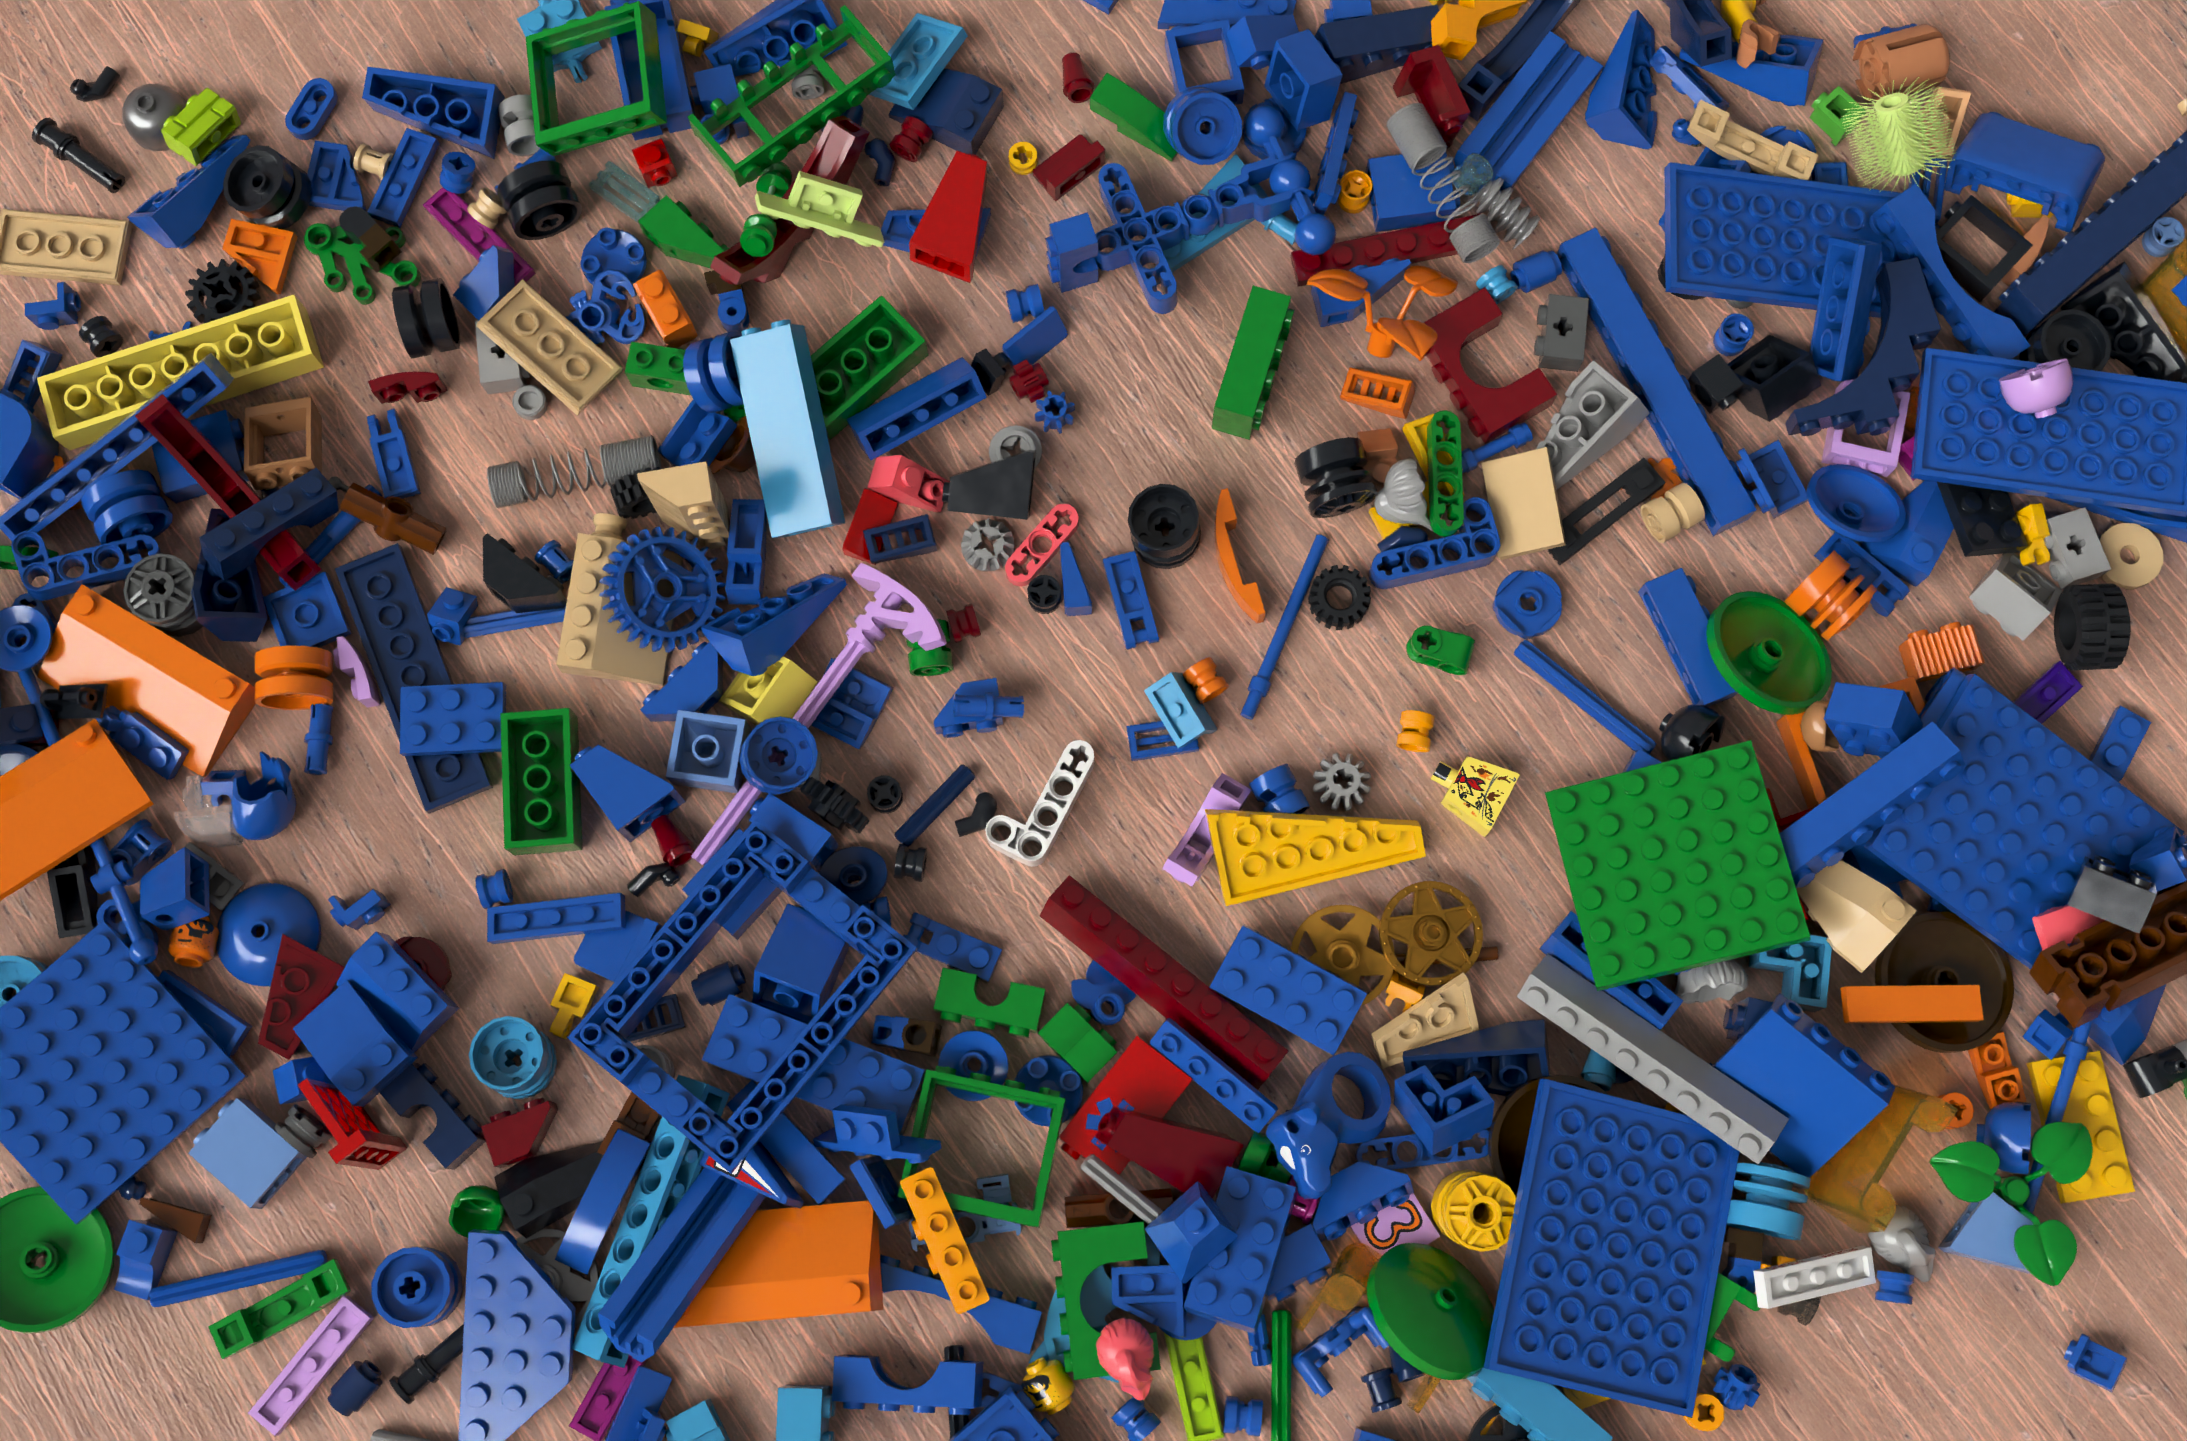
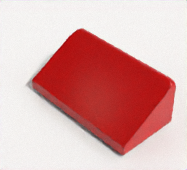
[842,488,898,565]

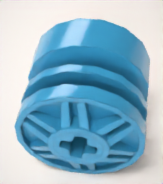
[469,1016,557,1100]
[1726,1162,1811,1240]

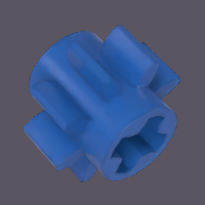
[1035,391,1075,434]
[1713,1364,1760,1410]

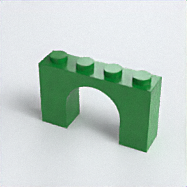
[1051,1222,1161,1380]

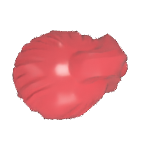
[1096,1318,1154,1401]

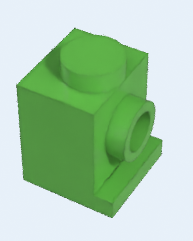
[1809,86,1867,146]

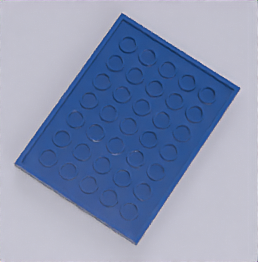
[1864,673,2184,970]
[1483,1079,1739,1418]

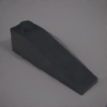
[2060,262,2187,383]
[494,1141,647,1239]

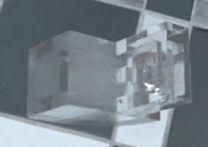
[174,775,243,847]

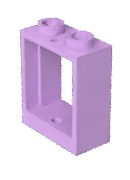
[1821,379,1910,478]

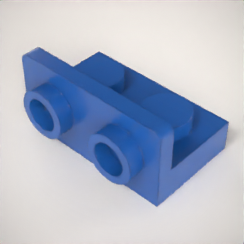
[658,400,737,467]

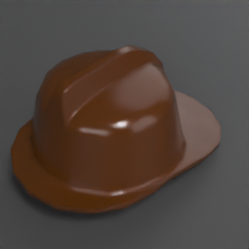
[709,416,756,474]

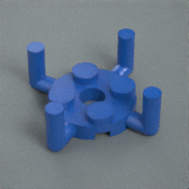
[1292,1306,1389,1398]

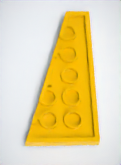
[1205,809,1426,906]

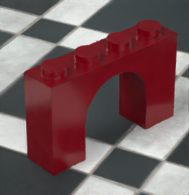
[1424,288,1557,444]

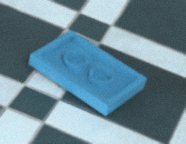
[869,13,968,110]

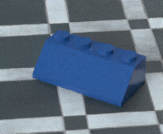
[1809,237,1883,381]

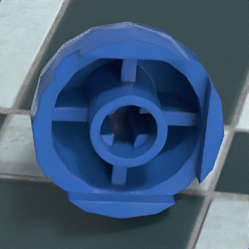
[1976,1102,2031,1175]

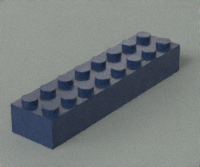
[1994,131,2187,337]

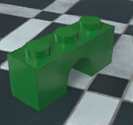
[933,968,1046,1038]

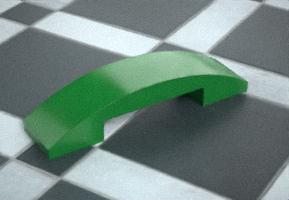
[208,1259,351,1359]

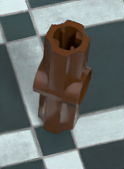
[340,482,446,555]
[1064,1188,1173,1228]

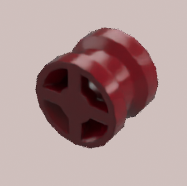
[946,603,981,643]

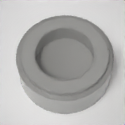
[512,385,548,420]

